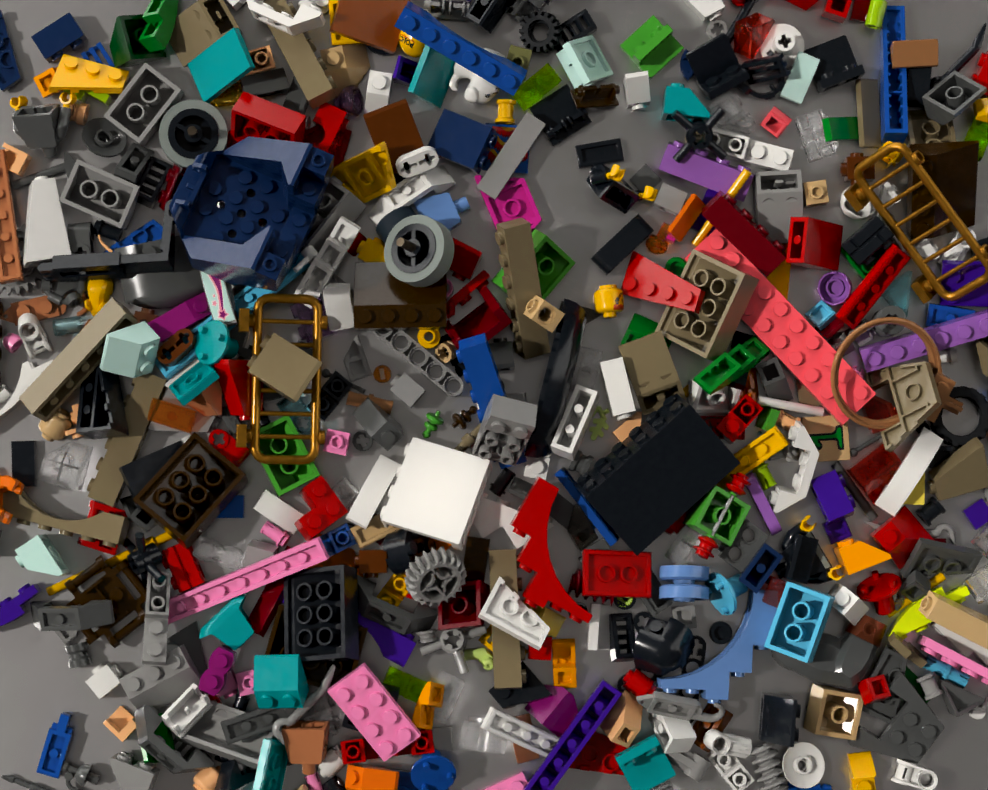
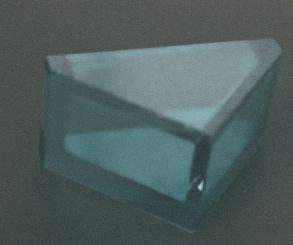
[881,271,912,317]

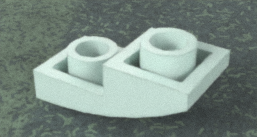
[780,51,820,105]

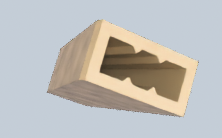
[918,590,988,649]

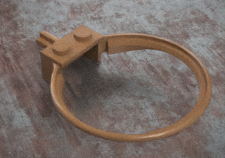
[830,317,964,430]

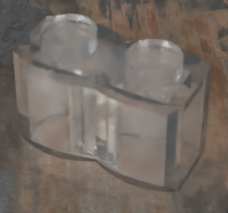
[193,538,244,569]

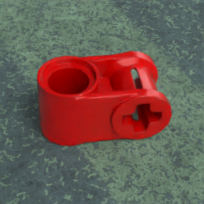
[208,429,251,468]

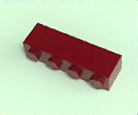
[701,190,786,277]

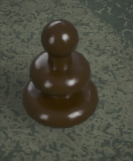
[452,406,477,429]

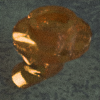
[646,222,670,254]

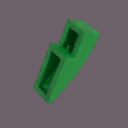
[139,0,178,52]

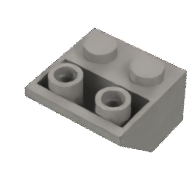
[109,751,160,790]

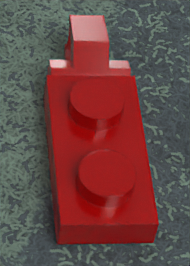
[447,270,490,319]

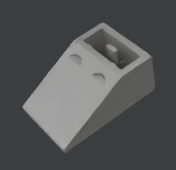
[753,169,803,244]
[471,394,538,466]

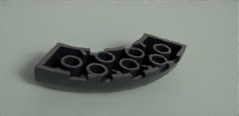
[524,298,587,458]

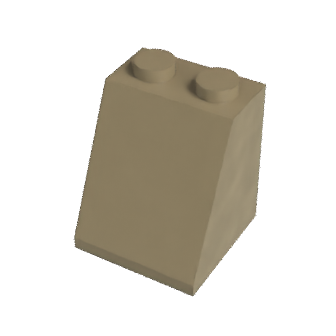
[247,333,323,403]

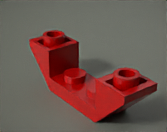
[340,729,435,764]

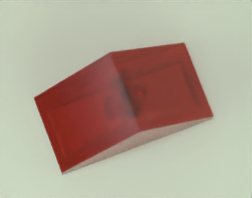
[734,13,775,60]

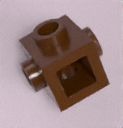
[840,153,875,185]

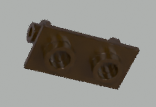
[570,83,620,109]

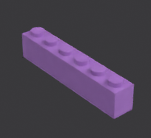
[858,309,988,373]

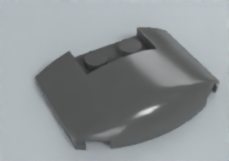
[114,235,205,309]

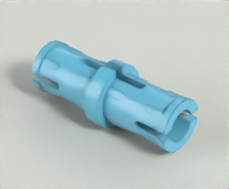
[923,654,970,689]

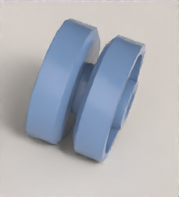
[659,565,709,602]

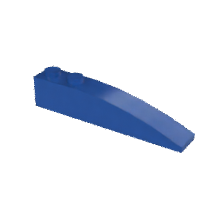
[880,6,908,143]

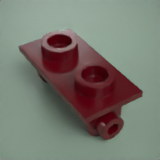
[158,164,186,211]

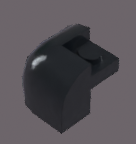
[633,617,695,675]

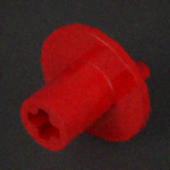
[856,570,902,615]

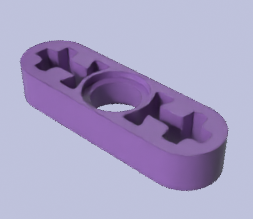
[746,472,782,536]

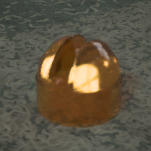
[373,365,392,383]

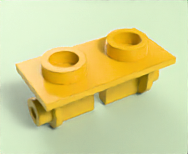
[878,141,906,169]

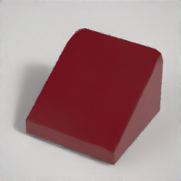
[815,318,844,340]

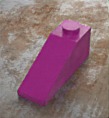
[147,292,211,344]

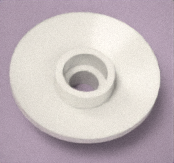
[782,742,825,789]

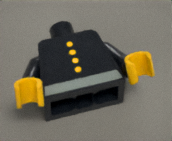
[587,164,658,214]
[774,515,845,584]

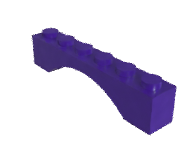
[282,599,417,667]

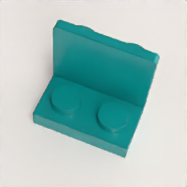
[614,734,676,790]

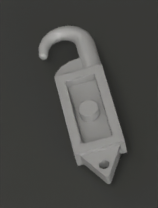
[636,691,725,723]

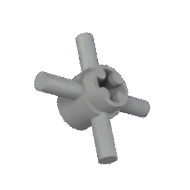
[420,625,487,675]

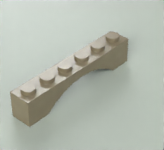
[2,490,130,548]

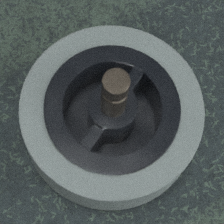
[159,99,228,169]
[384,215,454,287]

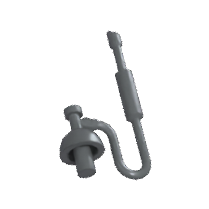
[1,762,100,790]

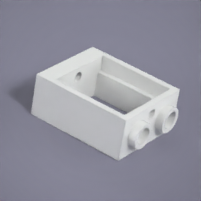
[599,357,636,421]

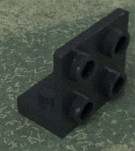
[685,33,750,100]
[804,35,865,93]

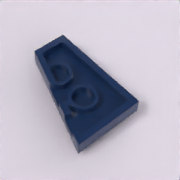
[0,10,22,92]

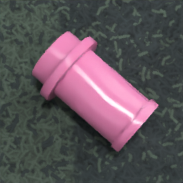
[260,520,291,547]
[304,772,324,790]

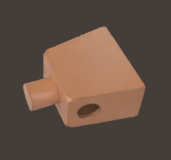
[281,720,330,775]

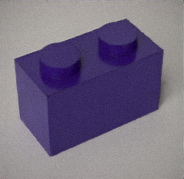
[810,470,856,526]

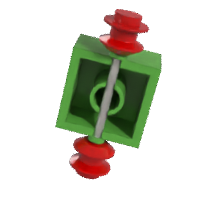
[683,472,751,560]

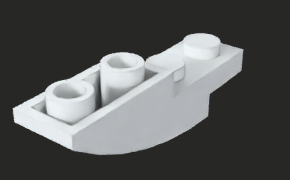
[702,128,795,171]

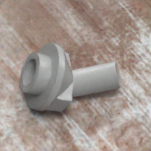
[768,439,800,462]

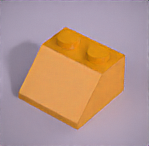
[832,538,892,575]

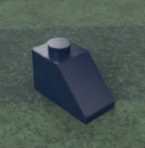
[738,543,784,594]

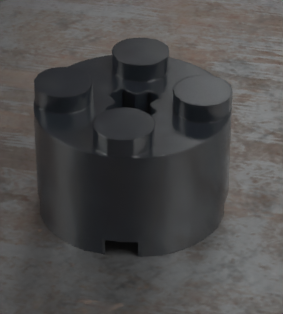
[383,529,436,576]

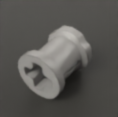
[915,672,944,701]

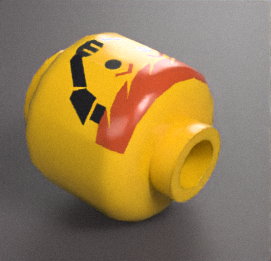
[594,285,624,318]

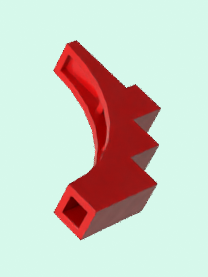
[510,476,593,624]

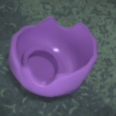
[817,271,853,306]

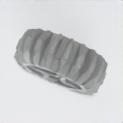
[404,547,467,607]

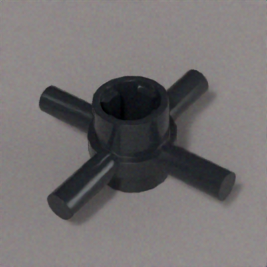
[671,107,728,163]
[123,532,166,587]

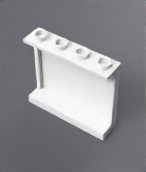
[380,437,493,551]

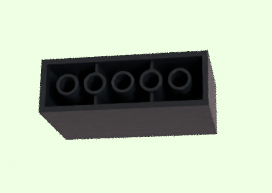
[574,393,740,556]

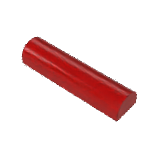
[835,243,911,330]

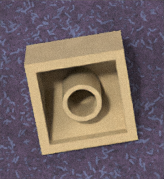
[803,683,864,741]

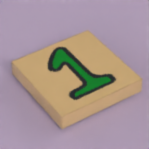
[801,415,851,462]

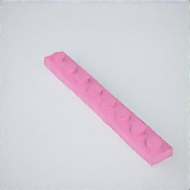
[168,536,329,624]

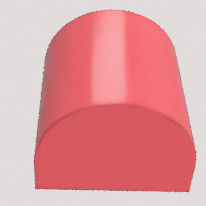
[760,106,792,138]

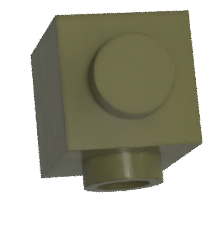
[507,45,532,80]

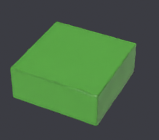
[755,405,780,431]

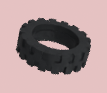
[930,386,988,447]

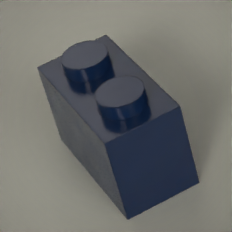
[31,12,87,63]

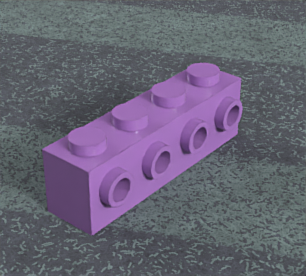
[659,140,754,202]

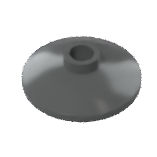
[82,118,127,157]

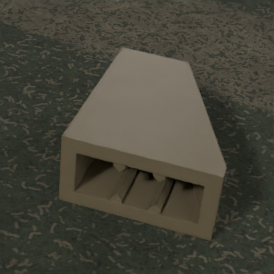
[927,437,988,501]

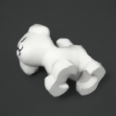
[449,43,506,104]

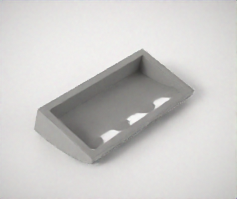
[175,700,275,769]

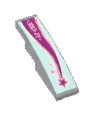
[200,271,239,327]

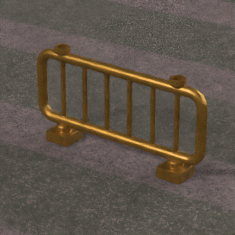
[843,142,988,304]
[236,293,328,465]

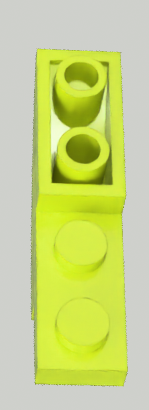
[885,585,970,640]

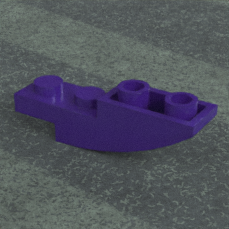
[0,583,42,627]

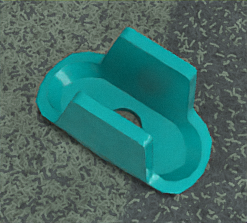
[199,593,254,650]

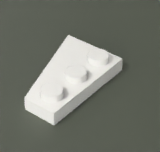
[478,576,550,651]

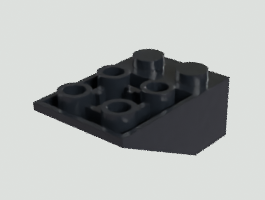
[758,693,801,747]

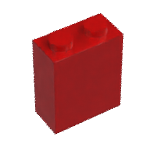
[786,217,843,271]

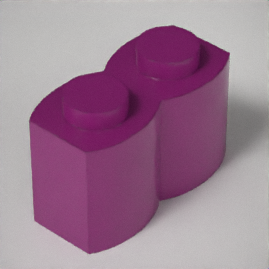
[199,645,237,696]

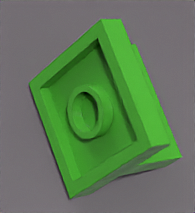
[620,15,684,80]

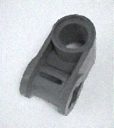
[67,222,95,255]

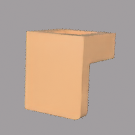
[2,143,32,177]
[103,706,136,742]

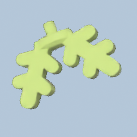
[589,406,610,441]

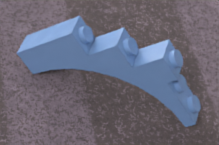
[656,589,778,704]

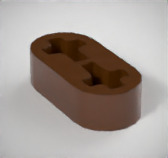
[157,328,197,367]

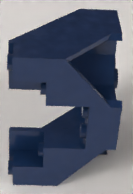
[169,136,334,291]

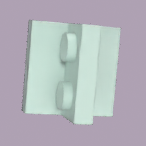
[556,35,614,89]

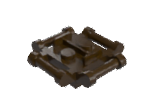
[64,555,147,648]

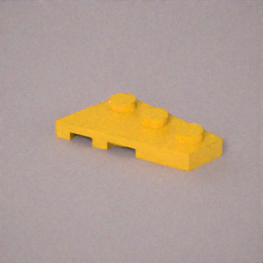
[49,54,129,94]

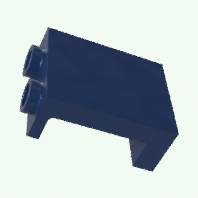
[427,108,498,174]

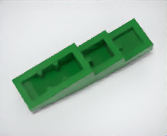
[693,335,770,395]

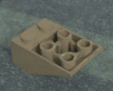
[169,0,243,67]
[618,330,687,415]

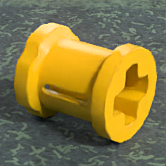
[495,99,516,124]

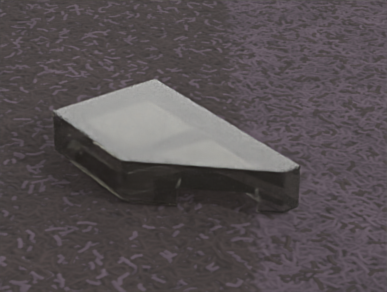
[567,504,598,551]

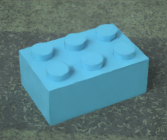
[764,581,835,663]

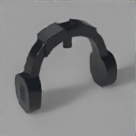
[737,49,785,100]

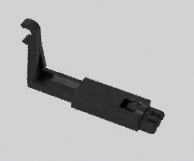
[37,199,176,282]

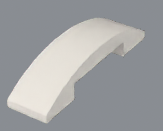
[874,427,944,517]

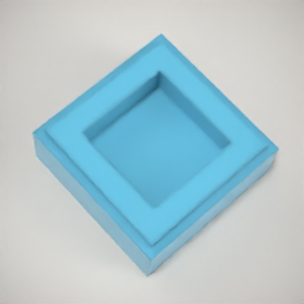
[805,300,837,331]

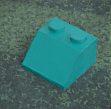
[661,83,710,122]
[254,654,309,709]

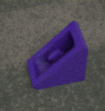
[393,56,418,87]

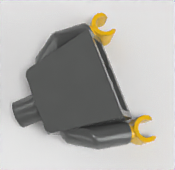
[10,92,77,158]

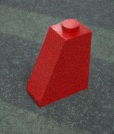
[214,359,263,420]

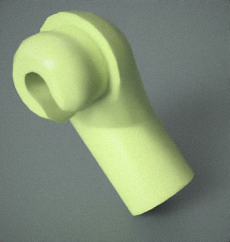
[464,647,493,670]

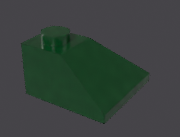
[110,14,166,68]

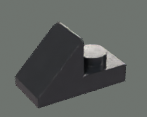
[215,759,257,790]

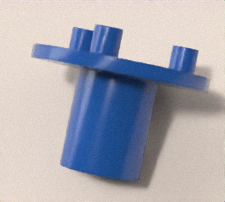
[411,749,456,790]

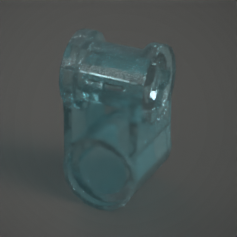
[276,398,311,435]

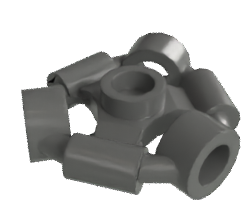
[41,278,88,308]

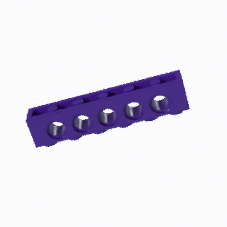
[523,679,622,790]

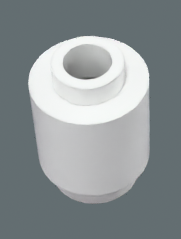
[316,745,346,779]

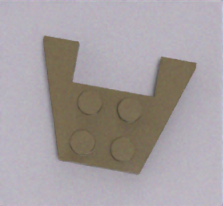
[864,361,942,452]

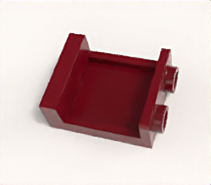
[445,286,512,349]

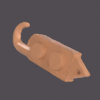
[0,291,89,326]

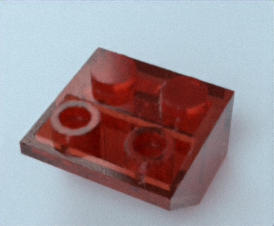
[846,442,902,506]

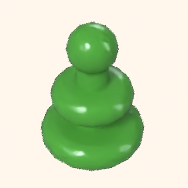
[422,410,444,438]

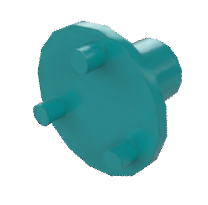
[195,320,239,365]

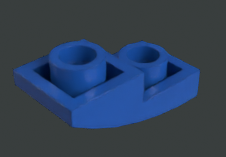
[320,523,357,557]

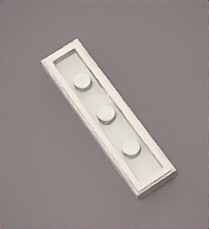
[481,707,560,757]

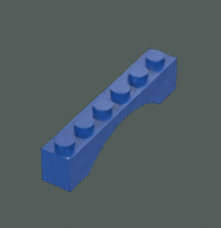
[394,1,527,96]

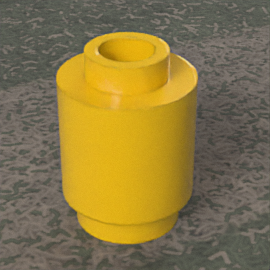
[417,330,441,350]

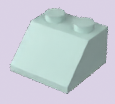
[99,321,160,378]
[15,534,71,576]

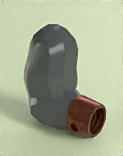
[771,615,887,688]

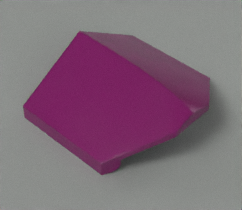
[524,684,578,738]

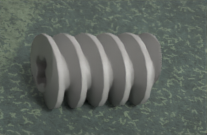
[749,742,789,790]

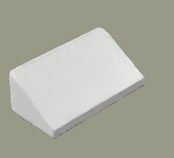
[322,283,354,331]

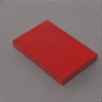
[582,549,652,599]

